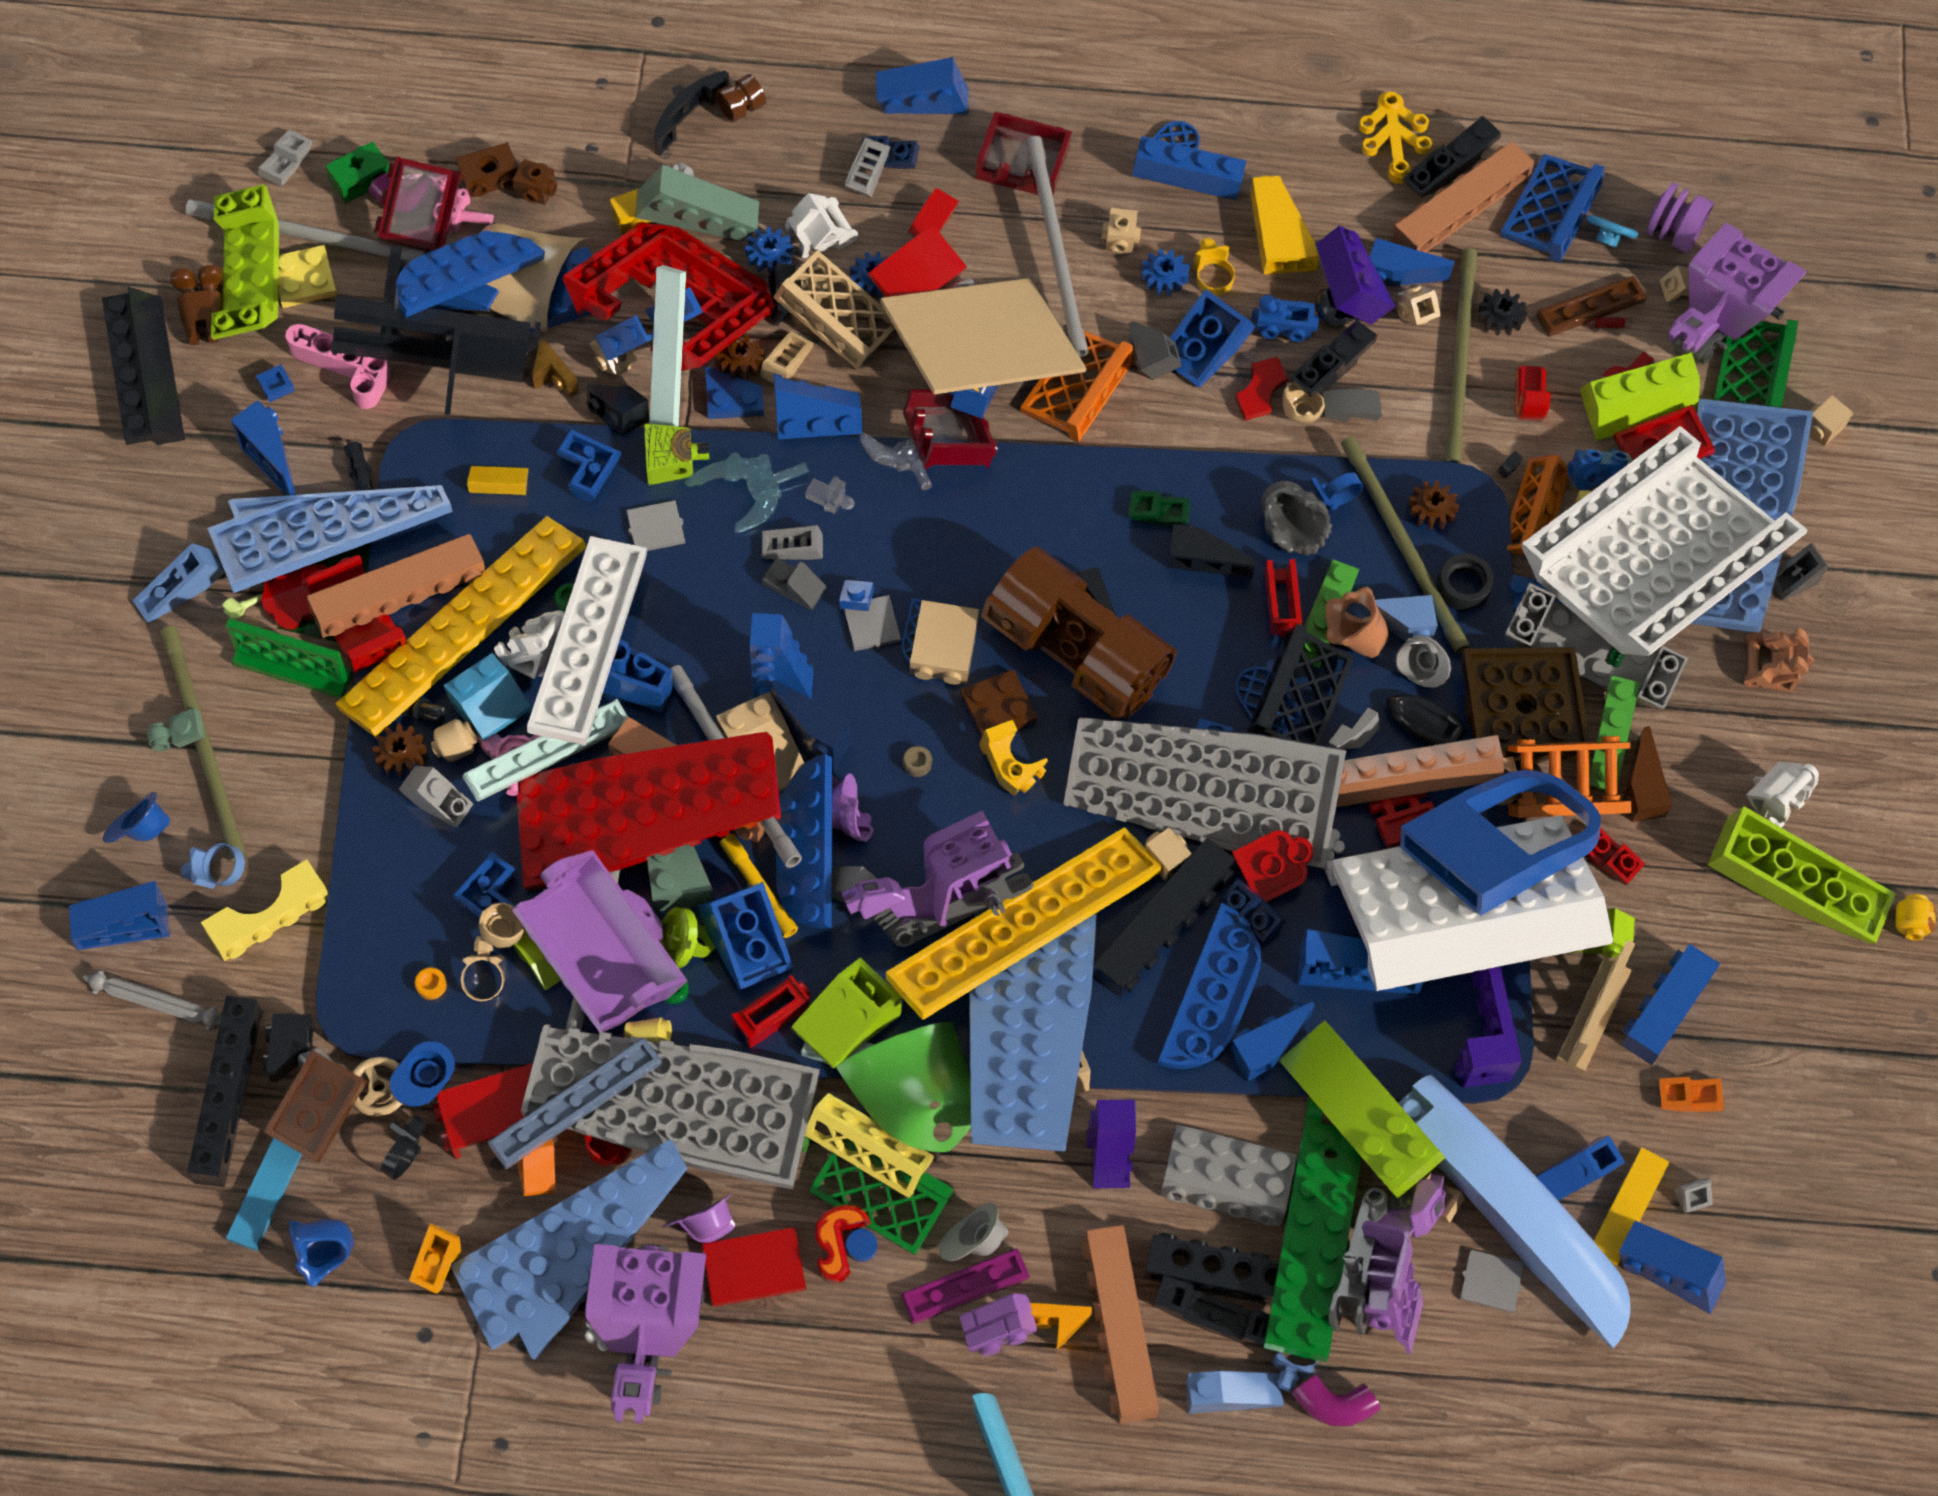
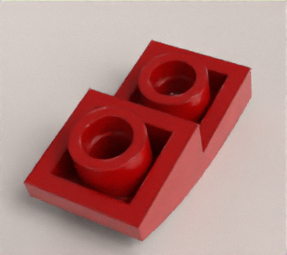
[908,188,959,237]
[1585,828,1645,885]

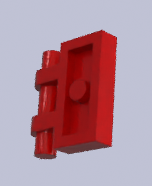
[1368,793,1434,849]

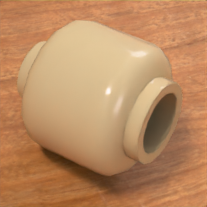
[431,719,478,763]

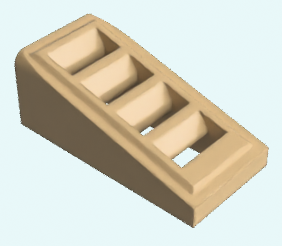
[760,331,814,384]

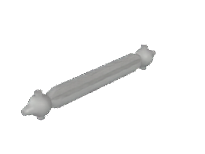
[83,969,221,1031]

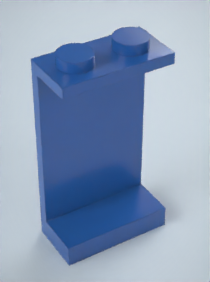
[595,287,703,362]

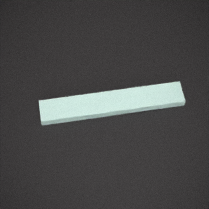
[650,265,686,427]
[463,699,628,802]

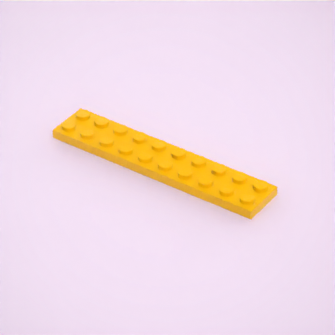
[335,516,587,737]
[886,827,1162,1020]

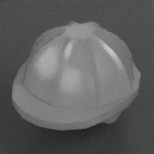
[1395,635,1451,688]

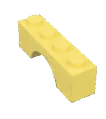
[201,859,328,961]

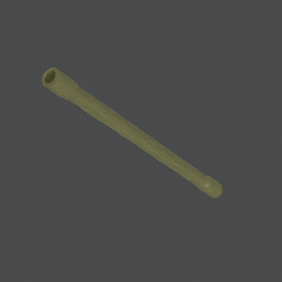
[1444,248,1478,463]
[1341,436,1470,654]
[160,626,247,862]

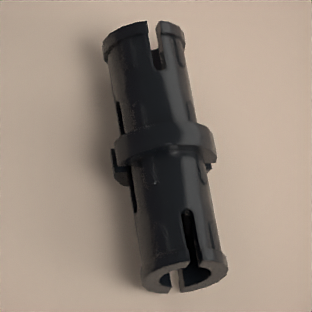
[344,442,375,491]

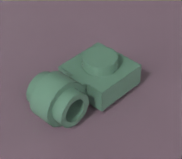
[147,708,205,751]

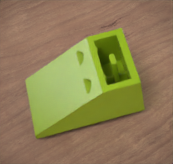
[791,957,902,1069]

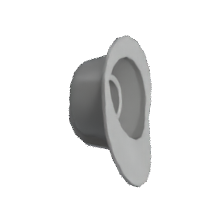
[939,1202,1009,1261]

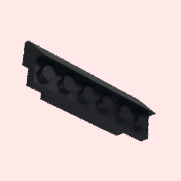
[102,286,185,445]

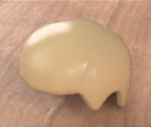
[1282,383,1325,423]
[479,902,525,948]

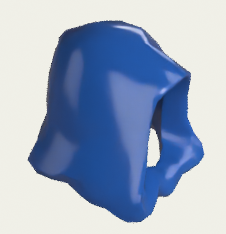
[288,1219,354,1287]

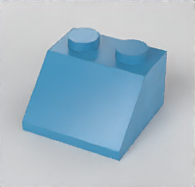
[444,653,531,742]

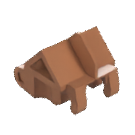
[1744,628,1814,692]

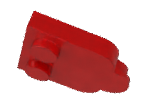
[262,564,327,630]
[1232,830,1314,902]

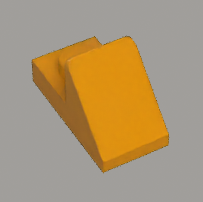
[409,1223,461,1294]
[1030,1303,1092,1349]

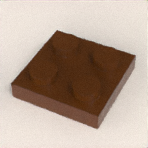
[960,669,1038,738]

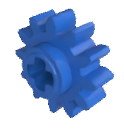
[745,227,794,273]
[1141,249,1189,296]
[850,252,889,299]

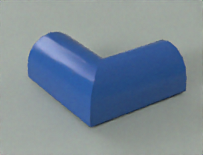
[557,429,621,503]
[453,852,516,918]

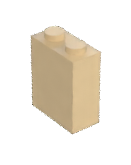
[910,600,979,685]

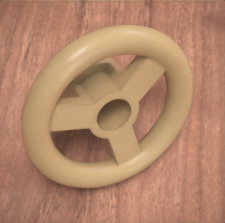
[352,1057,402,1116]

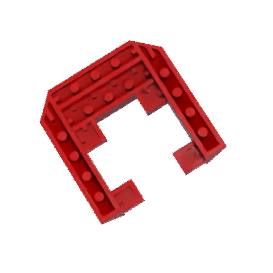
[563,223,775,371]

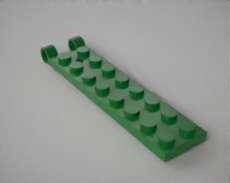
[1264,1096,1362,1363]

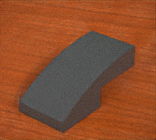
[1320,389,1382,422]

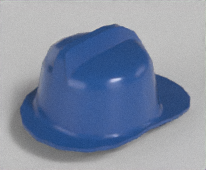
[102,792,170,843]
[390,1041,455,1106]

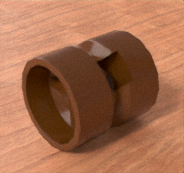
[716,74,766,122]

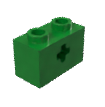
[325,141,389,204]

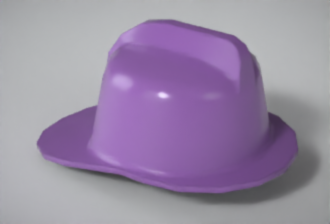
[662,1194,735,1243]

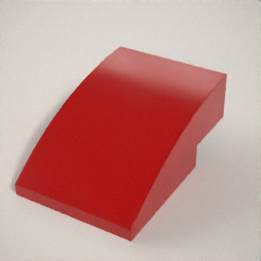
[868,225,967,297]

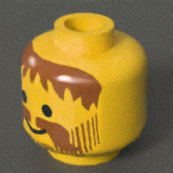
[1895,894,1936,941]

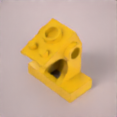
[979,719,1048,796]

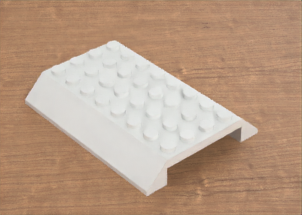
[1521,426,1808,656]
[1324,815,1613,991]

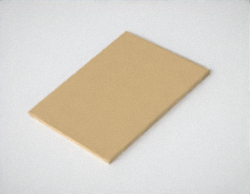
[880,278,1086,394]

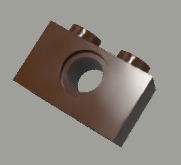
[456,142,518,198]

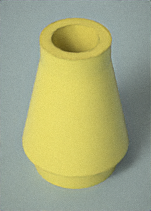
[624,1017,672,1043]

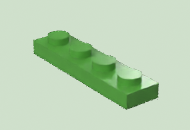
[1298,559,1360,668]
[1589,676,1640,792]

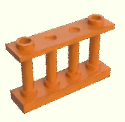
[1507,736,1631,818]

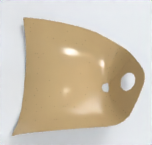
[482,223,588,333]

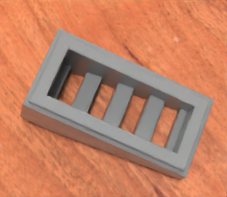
[844,138,891,198]
[762,525,823,560]

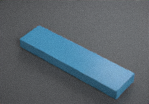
[226,1138,302,1252]

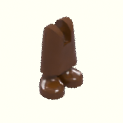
[170,265,224,346]

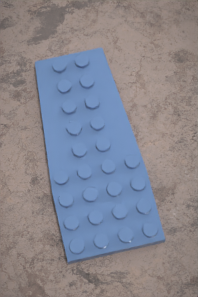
[1690,399,1813,633]
[969,908,1096,1151]

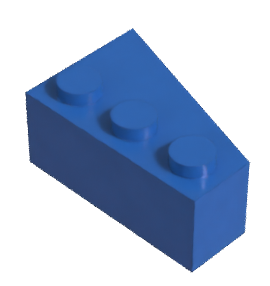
[876,57,969,114]
[774,374,863,439]
[69,881,170,950]
[1619,1221,1726,1314]

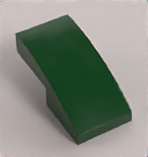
[1128,491,1191,527]

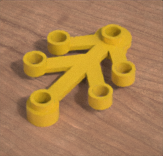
[1359,91,1432,184]

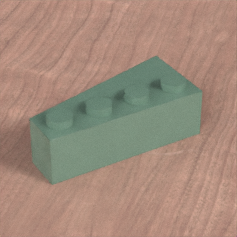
[635,165,760,241]
[647,844,714,912]

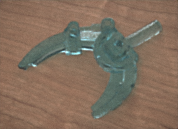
[685,452,809,533]

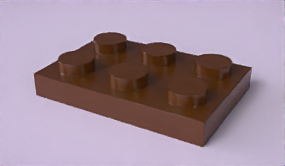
[263,1050,368,1163]

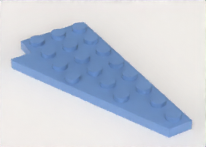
[208,485,453,593]
[451,1139,688,1360]

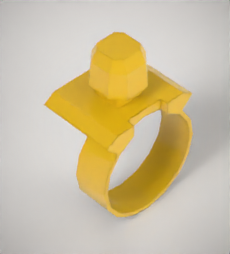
[1193,237,1235,296]

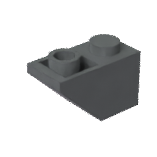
[1128,321,1182,380]

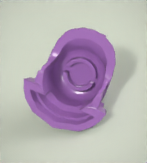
[832,773,874,842]

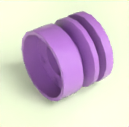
[1646,182,1715,254]

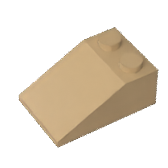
[716,692,804,792]

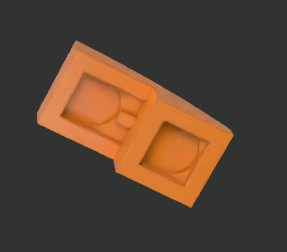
[1659,1076,1724,1112]

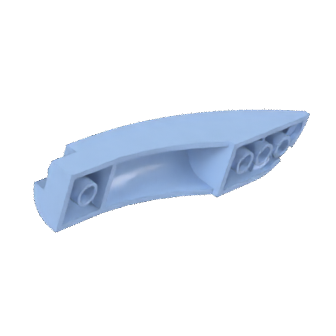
[1398,1075,1630,1349]

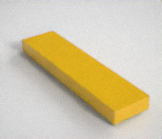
[1594,1147,1669,1267]

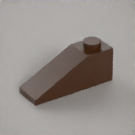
[1623,726,1672,822]

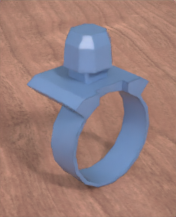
[180,843,245,889]
[1272,1351,1318,1392]

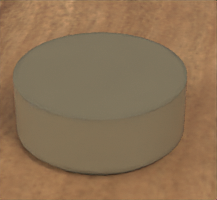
[903,746,932,777]

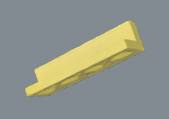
[805,1093,934,1198]

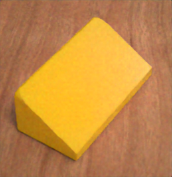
[467,466,528,495]

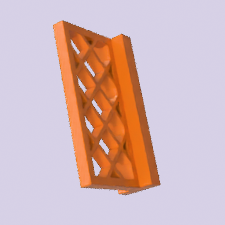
[1020,331,1134,442]

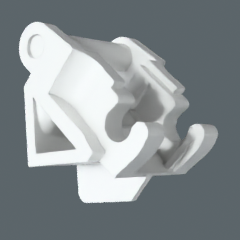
[785,193,859,258]
[494,611,565,679]
[1746,761,1819,828]

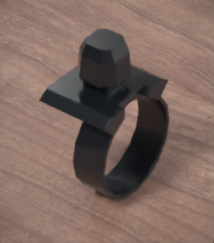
[380,1115,426,1180]

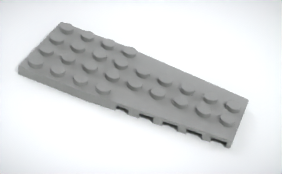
[1064,717,1346,868]
[521,1025,820,1190]

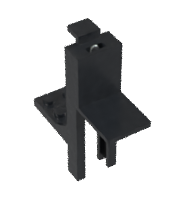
[331,246,541,415]

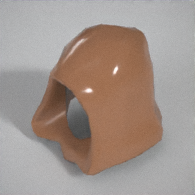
[1325,587,1388,658]

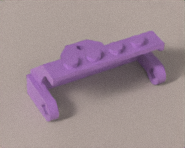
[512,850,688,1033]

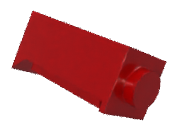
[1263,559,1302,637]
[731,975,811,1049]

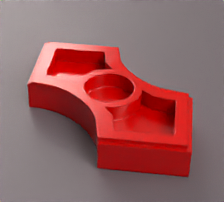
[1235,356,1287,421]

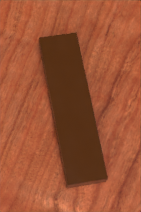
[1536,275,1646,337]

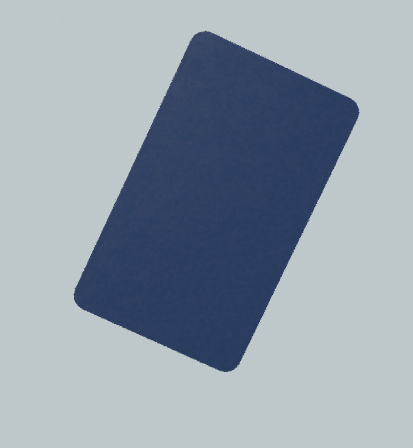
[316,418,1534,1104]

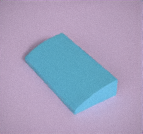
[972,1393,1034,1496]

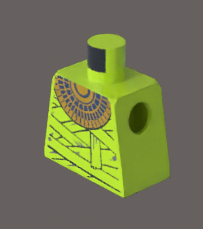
[645,424,709,485]

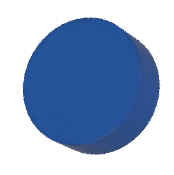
[846,1229,877,1262]

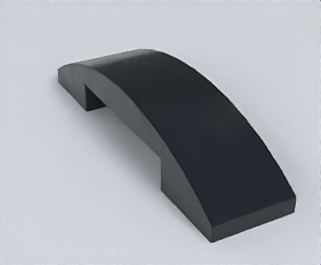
[654,70,729,156]
[1154,1275,1270,1348]

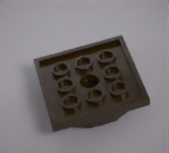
[1460,647,1592,764]

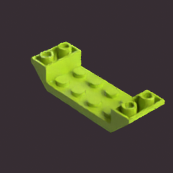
[211,184,279,340]

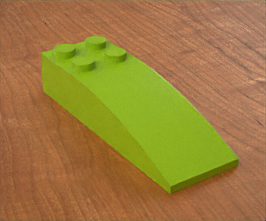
[1707,806,1896,945]
[1279,1020,1446,1199]

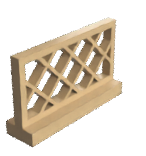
[773,250,895,370]
[1555,940,1635,1075]

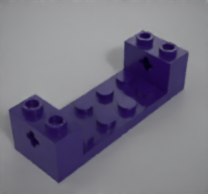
[1454,966,1522,1088]

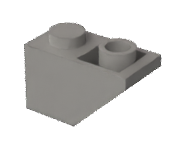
[399,766,473,827]

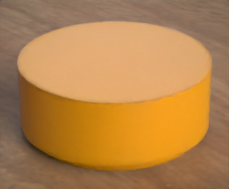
[415,967,447,1000]

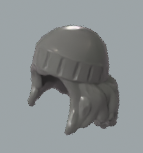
[1261,481,1332,555]

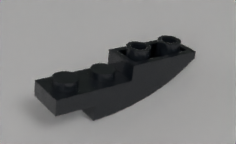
[1403,115,1501,198]
[1289,319,1378,397]

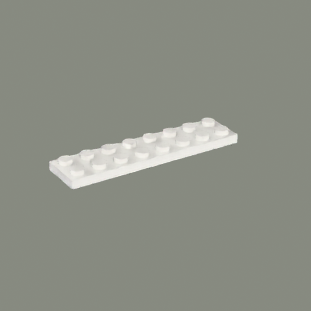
[527,536,647,745]

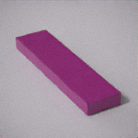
[901,1248,1030,1325]

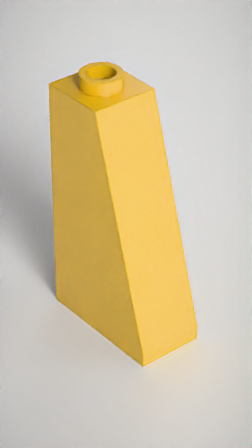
[1250,175,1320,275]

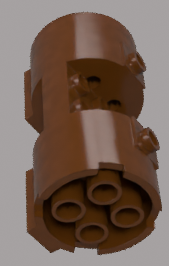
[981,546,1177,720]

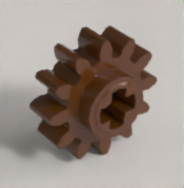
[716,335,765,380]
[1408,480,1460,530]
[372,724,427,777]

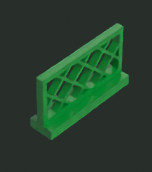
[1714,319,1799,408]
[226,618,353,698]
[808,1138,955,1256]

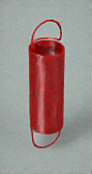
[1587,317,1633,329]

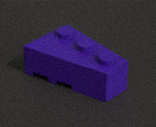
[1315,226,1396,324]
[1086,1100,1136,1188]

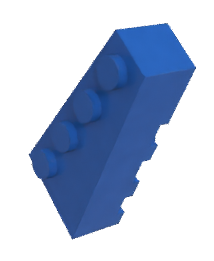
[750,613,814,699]
[603,639,673,712]
[1298,929,1423,994]

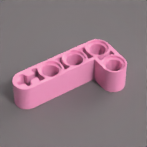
[285,324,391,409]

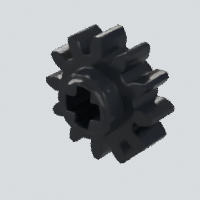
[1478,288,1528,336]

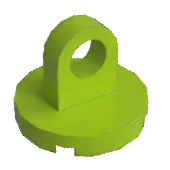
[659,907,715,968]

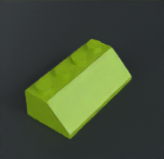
[1579,352,1700,441]

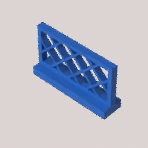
[1500,154,1604,263]

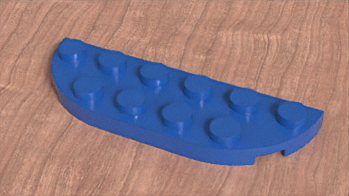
[396,231,545,317]
[776,754,832,929]
[1157,903,1261,1069]

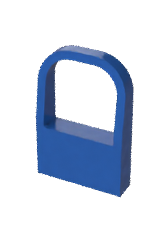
[1400,770,1601,916]

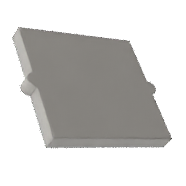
[626,500,685,551]
[844,595,901,651]
[1460,1249,1524,1313]

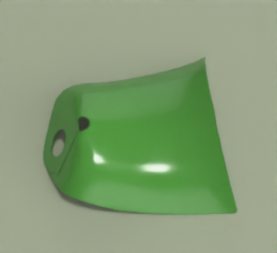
[836,1022,971,1153]

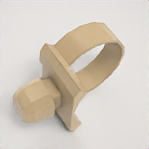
[461,936,505,1001]

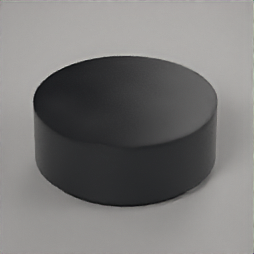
[1497,451,1523,478]

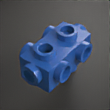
[1251,294,1319,342]
[1567,449,1632,491]

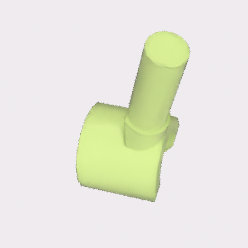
[223,593,263,620]

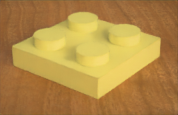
[278,245,337,308]

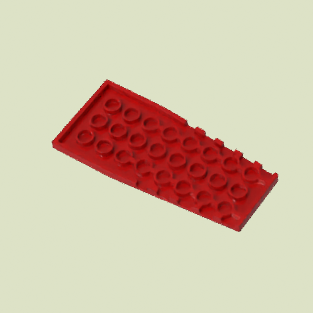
[517,731,781,892]

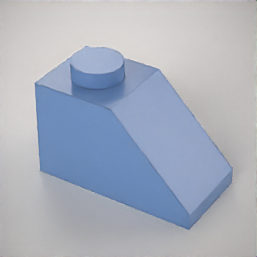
[1375,595,1438,641]

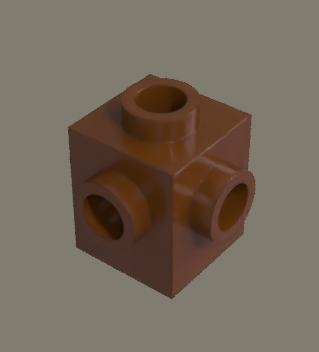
[513,159,558,205]

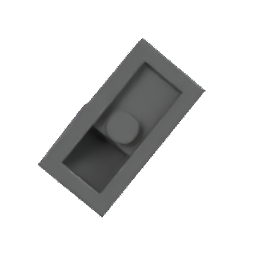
[762,558,826,611]

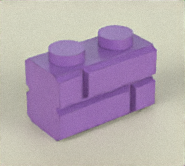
[960,1293,1037,1356]

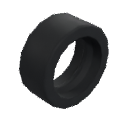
[1437,553,1494,611]

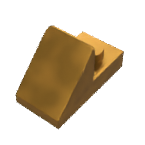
[532,339,578,398]

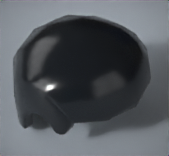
[1315,288,1355,328]

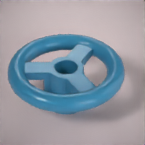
[1587,215,1639,247]

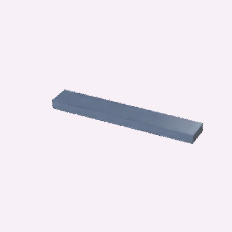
[488,1037,662,1169]

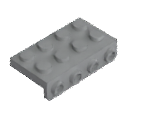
[1160,1125,1297,1226]

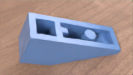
[132,543,225,623]
[1184,1371,1283,1414]

